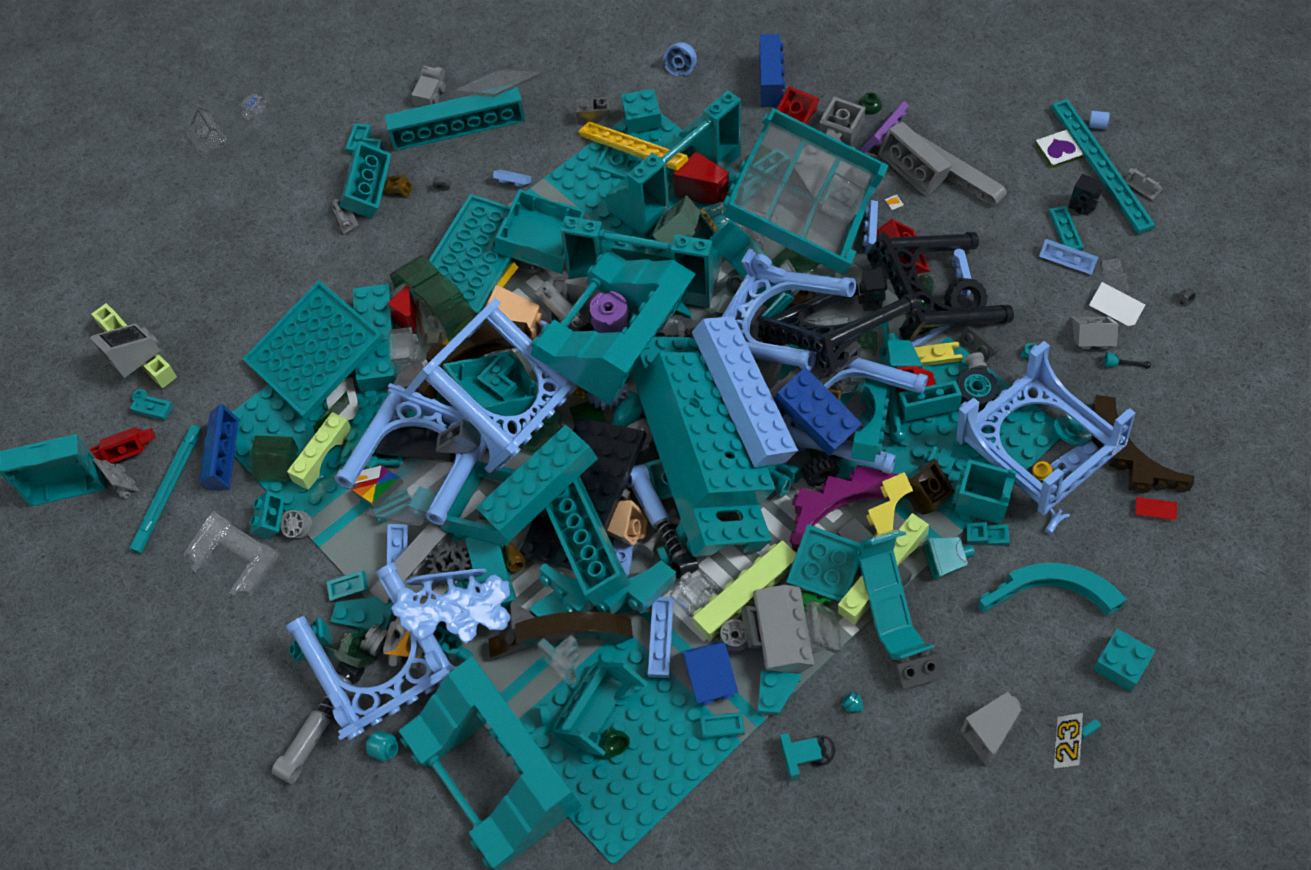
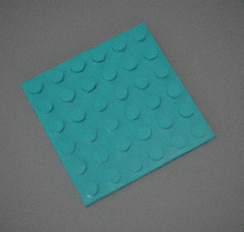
[243,280,385,419]

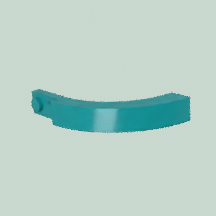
[978,563,1127,617]

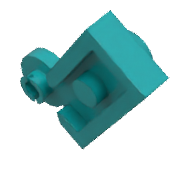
[130,389,174,421]

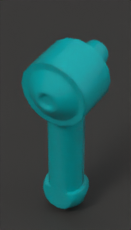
[365,454,405,469]

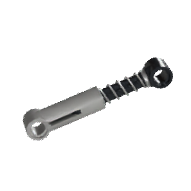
[272,656,365,784]

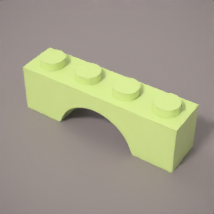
[287,412,351,490]

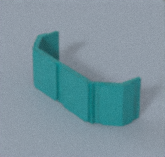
[709,221,795,317]
[859,529,934,660]

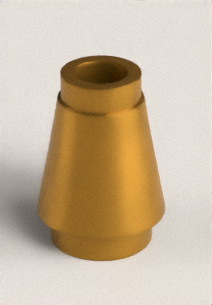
[503,542,526,572]

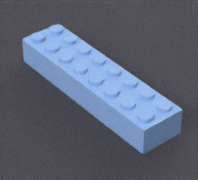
[692,316,798,468]

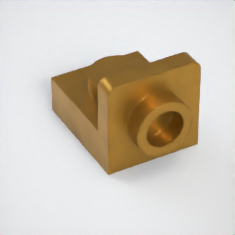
[383,174,413,198]

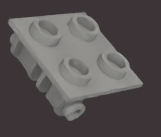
[93,459,139,499]

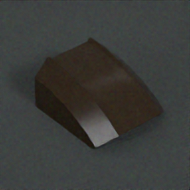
[905,458,955,515]

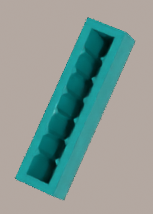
[465,537,518,611]

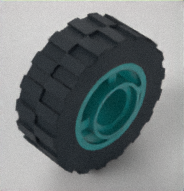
[956,368,999,411]

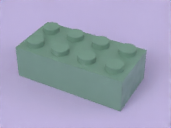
[653,195,700,251]

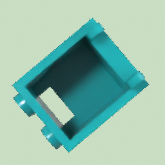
[952,459,1017,524]

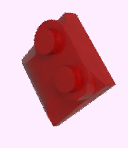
[777,86,820,125]

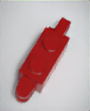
[90,427,156,463]

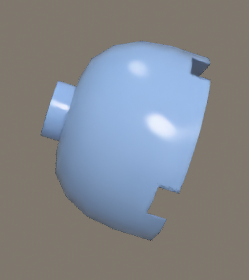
[663,42,697,76]

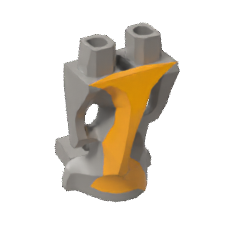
[383,592,435,669]

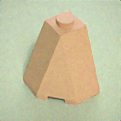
[606,500,649,546]

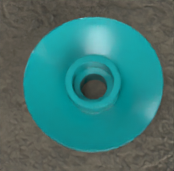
[1054,415,1092,445]

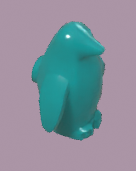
[605,391,643,427]

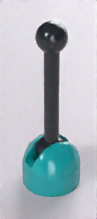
[1104,352,1151,369]

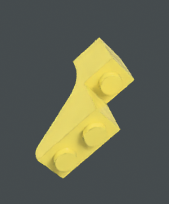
[866,472,913,535]

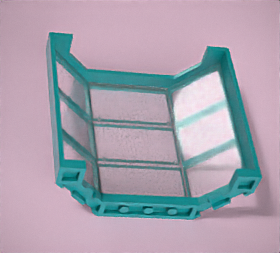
[722,108,888,275]

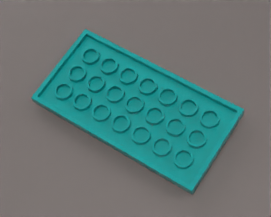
[411,194,513,316]

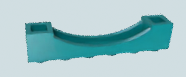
[851,378,891,462]

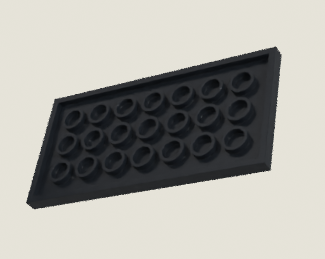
[520,418,647,573]

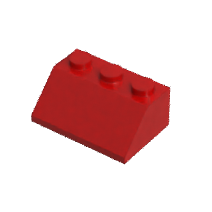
[877,219,930,274]

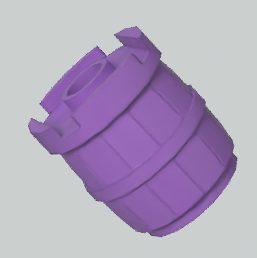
[590,291,629,333]

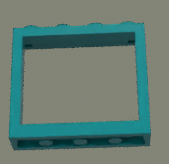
[442,461,516,546]

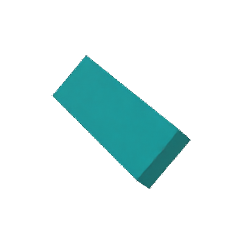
[1048,206,1084,251]

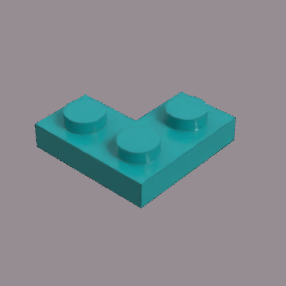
[345,123,383,154]
[476,351,518,401]

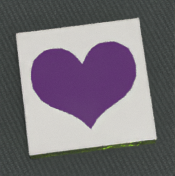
[1035,130,1084,169]

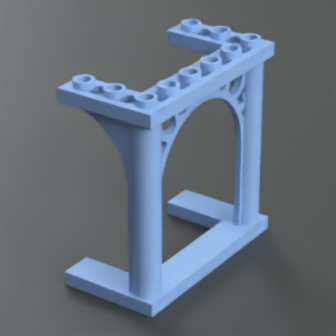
[404,298,577,473]
[956,341,1136,515]

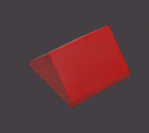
[388,285,417,336]

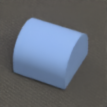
[1088,111,1109,130]

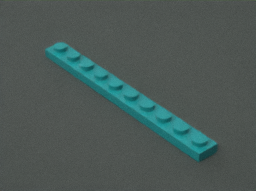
[1051,99,1155,234]

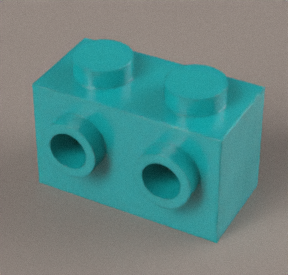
[250,491,285,539]

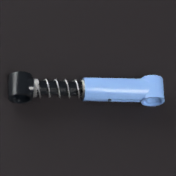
[626,464,699,579]

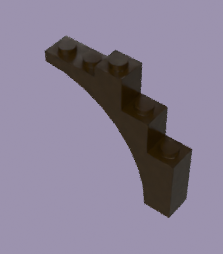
[418,321,532,399]
[1090,395,1194,494]

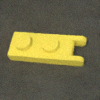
[914,342,963,366]

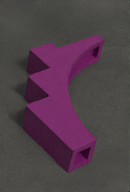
[789,464,898,552]

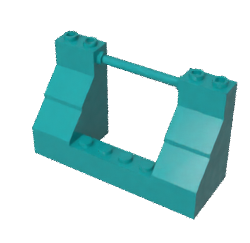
[606,90,741,238]
[560,216,722,308]
[530,249,696,405]
[399,656,582,870]

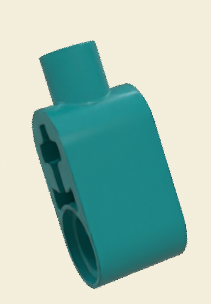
[433,626,474,662]

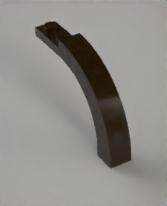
[488,611,633,660]

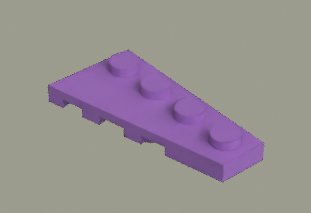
[859,101,909,154]

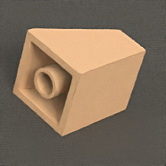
[487,285,543,340]

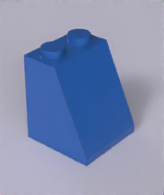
[681,641,738,706]

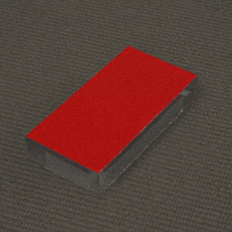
[1134,497,1177,523]

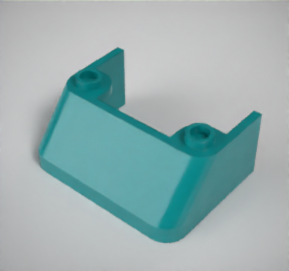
[552,662,648,756]

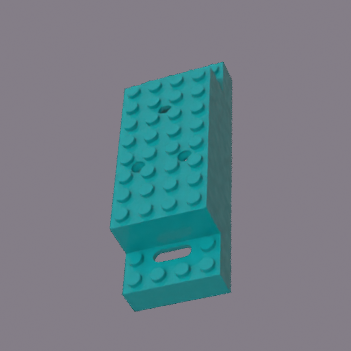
[631,337,776,557]

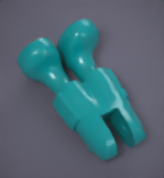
[767,463,803,497]

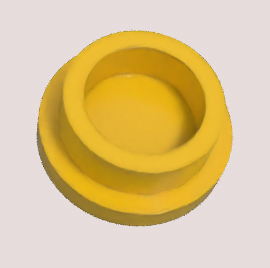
[1032,461,1053,481]

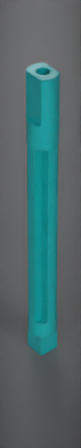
[129,424,201,555]

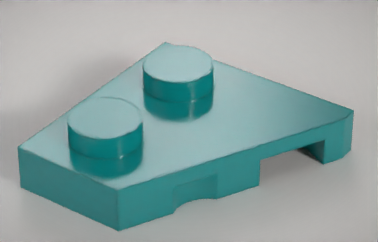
[758,670,802,715]

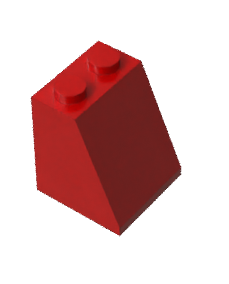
[673,152,729,204]

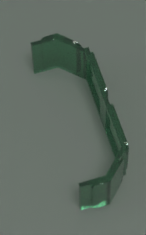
[389,255,476,342]

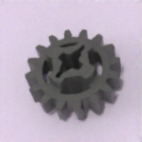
[427,543,471,586]

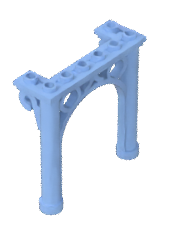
[722,248,856,371]
[782,350,928,474]
[335,383,488,525]
[286,562,456,740]

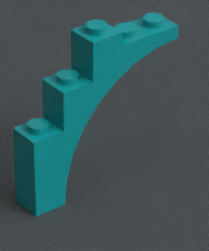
[539,560,676,614]

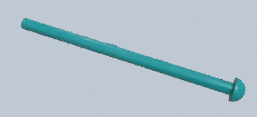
[881,322,906,442]

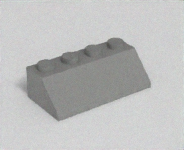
[878,122,952,197]
[753,585,814,674]

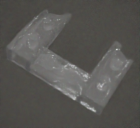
[184,511,280,597]

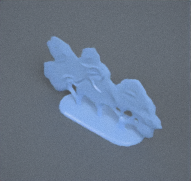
[391,569,511,644]

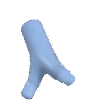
[1045,509,1070,534]

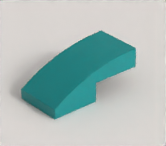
[967,522,1010,546]

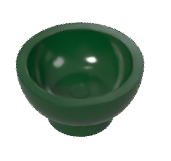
[858,92,882,115]
[600,728,630,758]

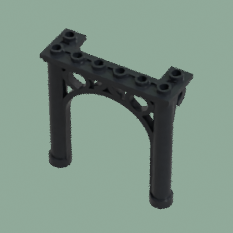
[867,232,1014,342]
[757,283,919,374]

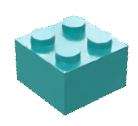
[621,88,662,133]
[1093,629,1156,692]

